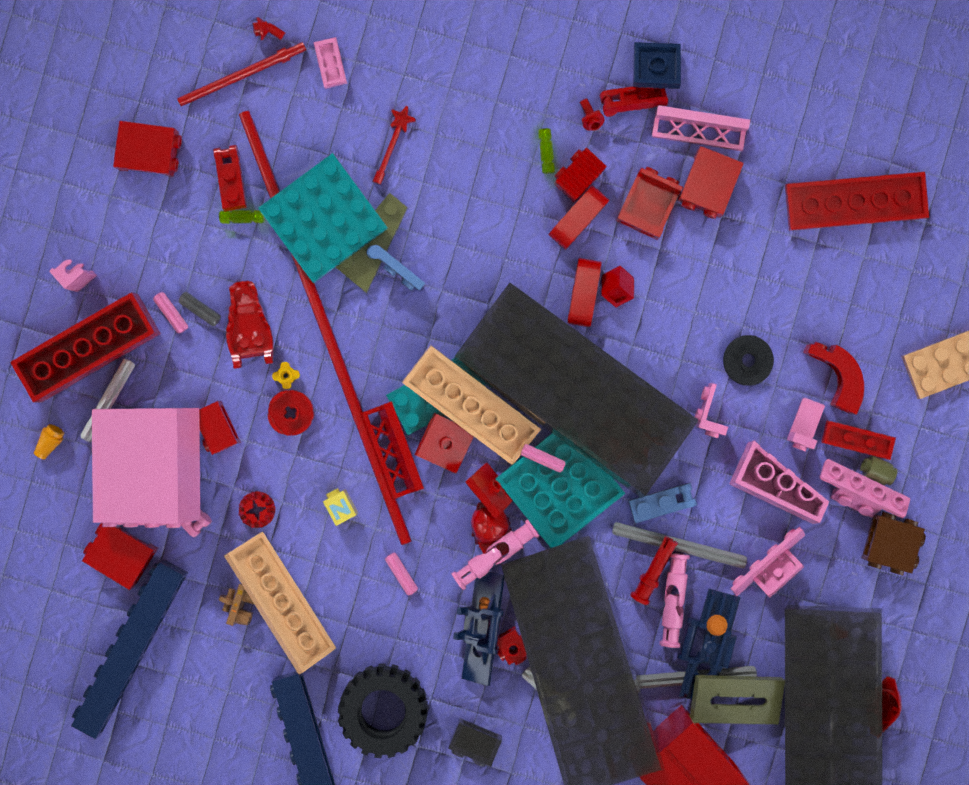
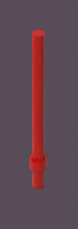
[177,42,306,107]

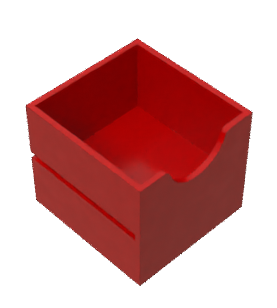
[628,704,750,785]

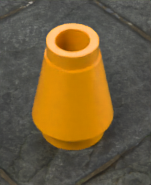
[33,424,65,460]

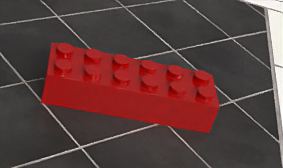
[10,292,161,403]

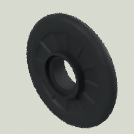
[723,335,774,386]

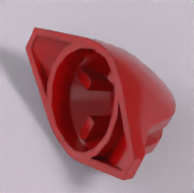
[866,676,902,737]

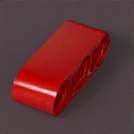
[548,185,610,250]
[567,258,602,328]

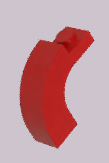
[803,342,865,415]

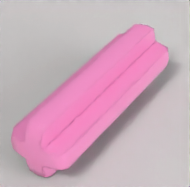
[153,292,188,334]
[521,444,566,472]
[385,552,418,596]

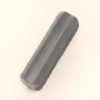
[178,292,221,326]

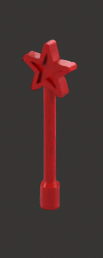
[372,106,416,185]

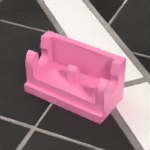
[49,260,97,292]

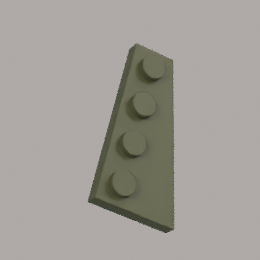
[336,193,408,293]

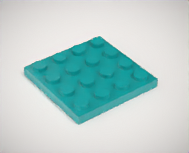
[258,153,388,283]
[496,421,625,551]

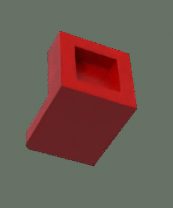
[601,266,634,308]

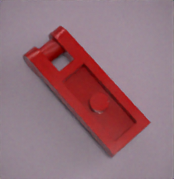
[599,86,668,117]
[213,145,247,212]

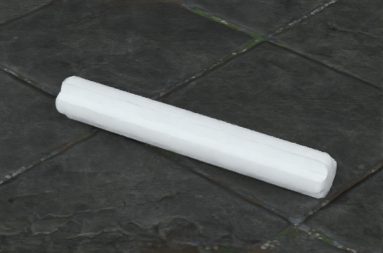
[81,359,135,442]

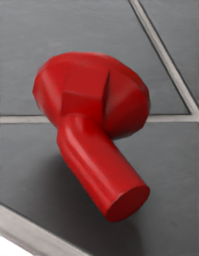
[252,17,286,41]
[579,98,605,131]

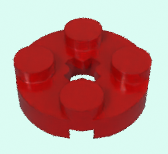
[268,390,315,436]

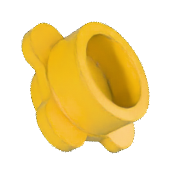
[272,362,300,389]

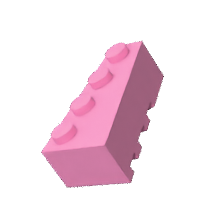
[729,440,829,524]

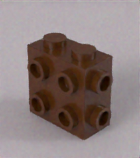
[861,512,926,576]

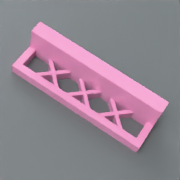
[651,105,750,151]

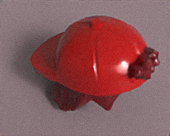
[471,502,512,556]

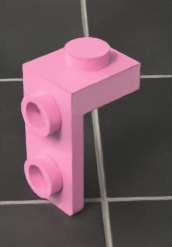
[694,383,728,438]
[787,398,825,452]

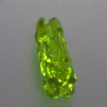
[538,128,555,174]
[219,210,265,224]

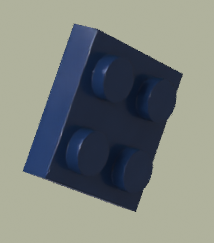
[633,42,681,89]

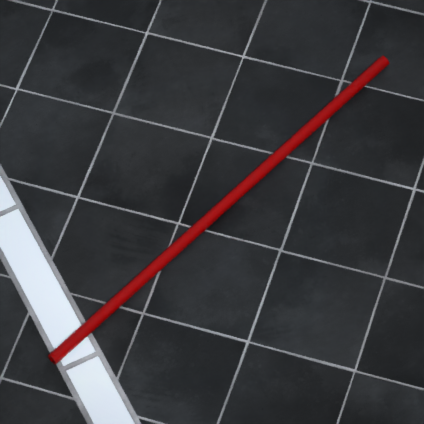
[239,111,412,545]

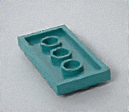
[386,351,486,435]

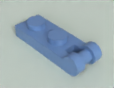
[366,245,425,291]
[628,483,697,523]

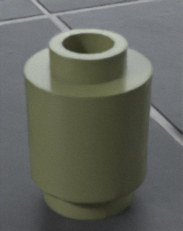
[860,456,898,485]

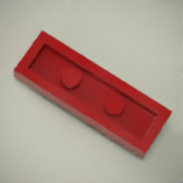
[821,420,896,460]

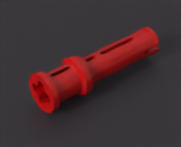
[630,536,678,605]

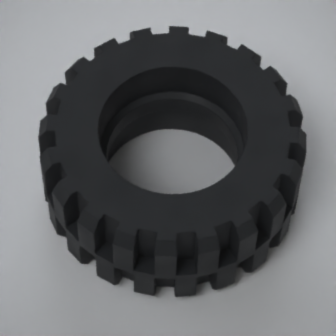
[338,663,428,758]

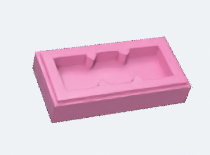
[313,37,347,89]

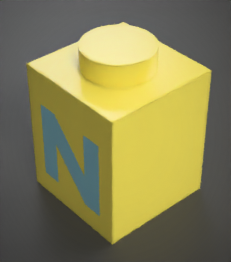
[323,488,358,526]

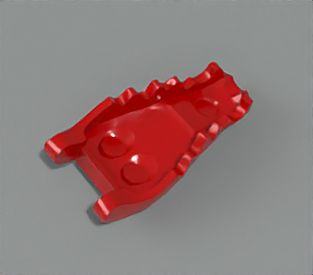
[226,281,274,369]

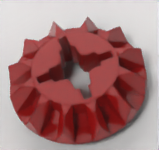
[238,491,276,528]

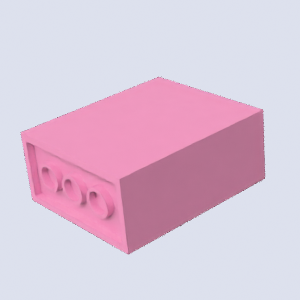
[92,408,201,528]

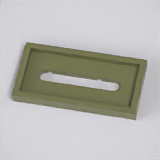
[690,675,785,724]

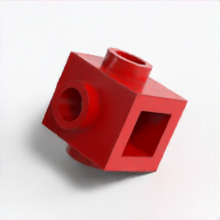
[497,626,531,665]

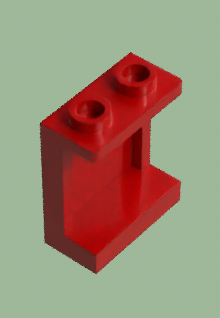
[113,121,182,177]
[677,146,744,219]
[616,167,683,240]
[82,523,158,590]

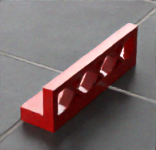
[360,401,424,500]

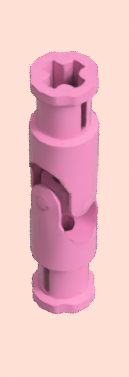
[451,519,539,590]
[659,552,690,648]

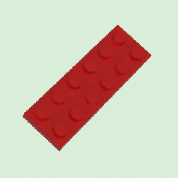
[785,172,929,231]

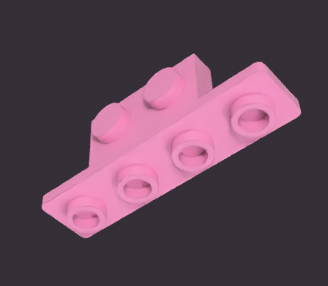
[820,459,910,518]
[731,527,805,598]

